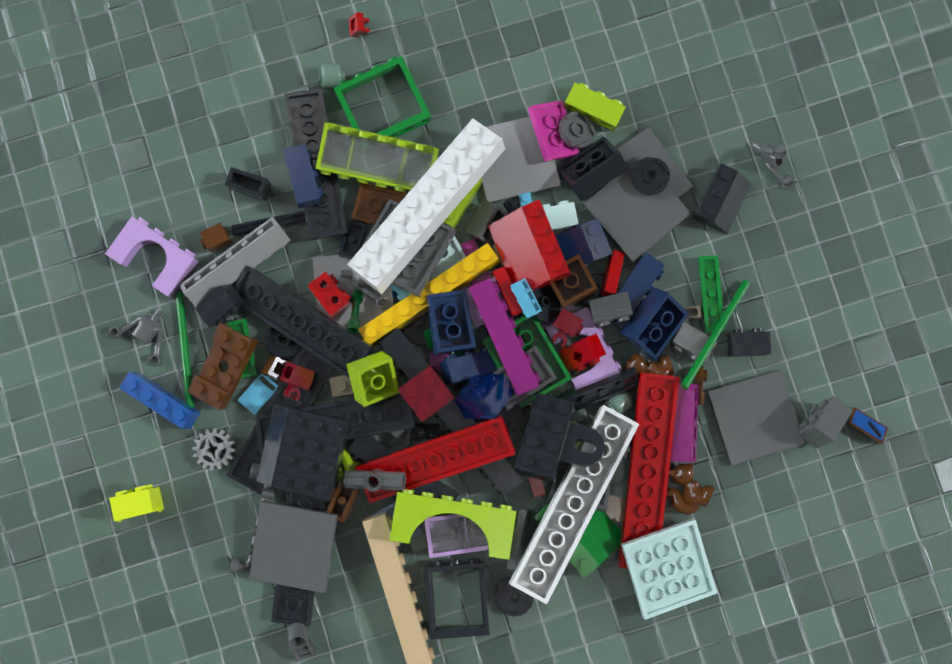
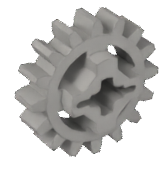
[192,428,236,470]

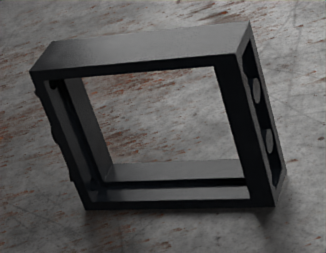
[425,558,490,640]

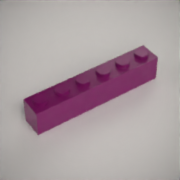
[469,278,541,396]

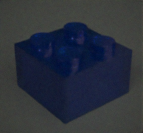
[454,373,514,419]

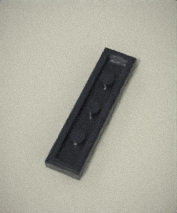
[562,367,639,412]

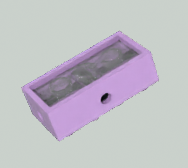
[424,506,500,558]

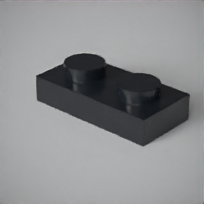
[338,220,368,259]

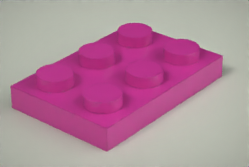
[528,100,579,162]

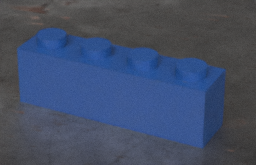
[119,371,201,429]

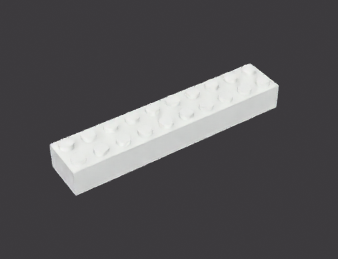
[347,118,505,294]
[509,405,639,604]

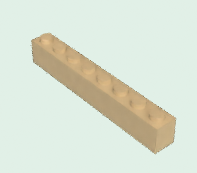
[362,512,435,664]

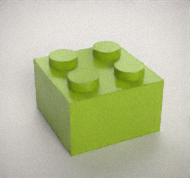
[346,351,400,407]

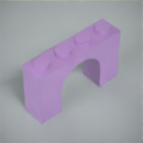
[105,216,199,299]
[544,307,622,390]

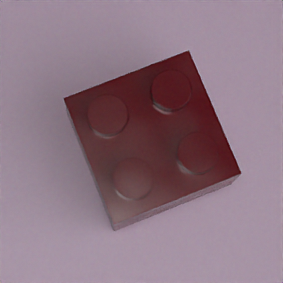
[398,366,454,422]

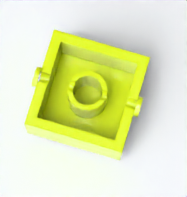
[109,484,164,522]

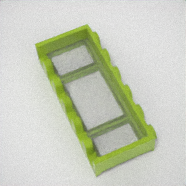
[316,122,439,192]

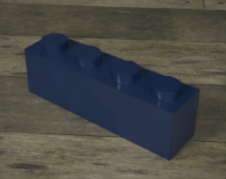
[610,252,665,330]

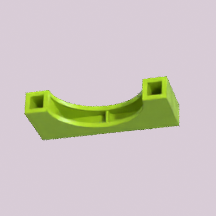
[389,489,516,560]

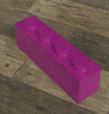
[670,383,699,462]

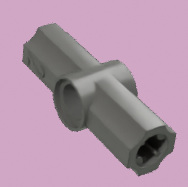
[344,469,406,492]

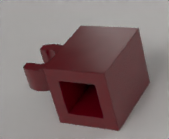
[552,308,584,348]
[280,362,315,401]

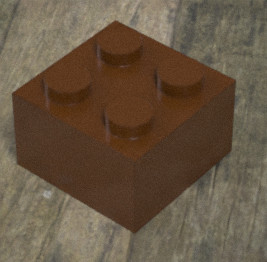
[550,254,599,309]

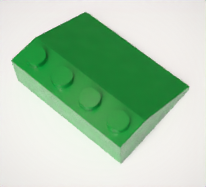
[482,316,572,408]
[532,499,622,578]

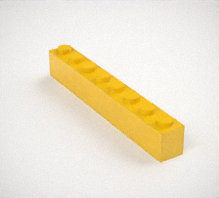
[359,243,500,348]

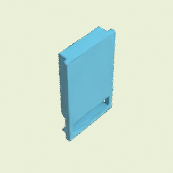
[238,374,278,415]

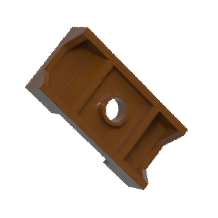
[188,323,259,410]

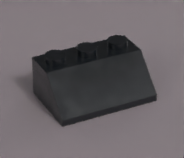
[557,136,629,201]
[693,163,751,234]

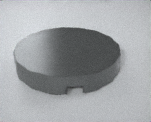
[559,111,595,149]

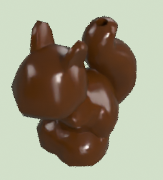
[623,353,674,395]
[666,463,715,515]

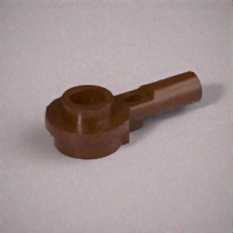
[695,366,708,405]

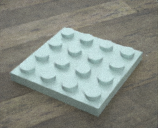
[621,518,717,620]

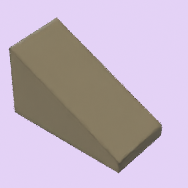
[683,306,703,319]

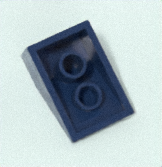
[555,218,612,265]
[427,290,476,356]

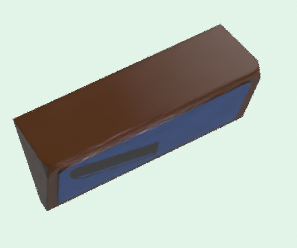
[845,407,888,444]

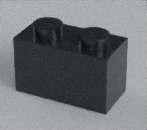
[225,167,271,201]
[196,284,244,327]
[727,328,771,357]

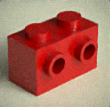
[307,271,351,318]

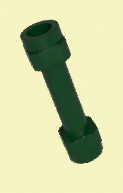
[346,290,364,334]

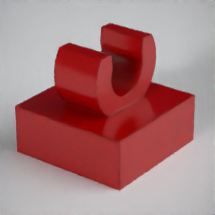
[349,12,370,38]

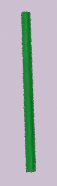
[681,280,750,390]
[175,292,196,425]

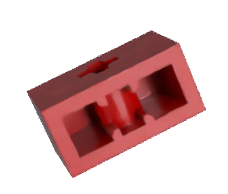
[558,333,606,372]

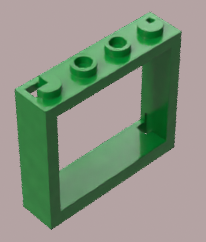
[334,56,432,153]

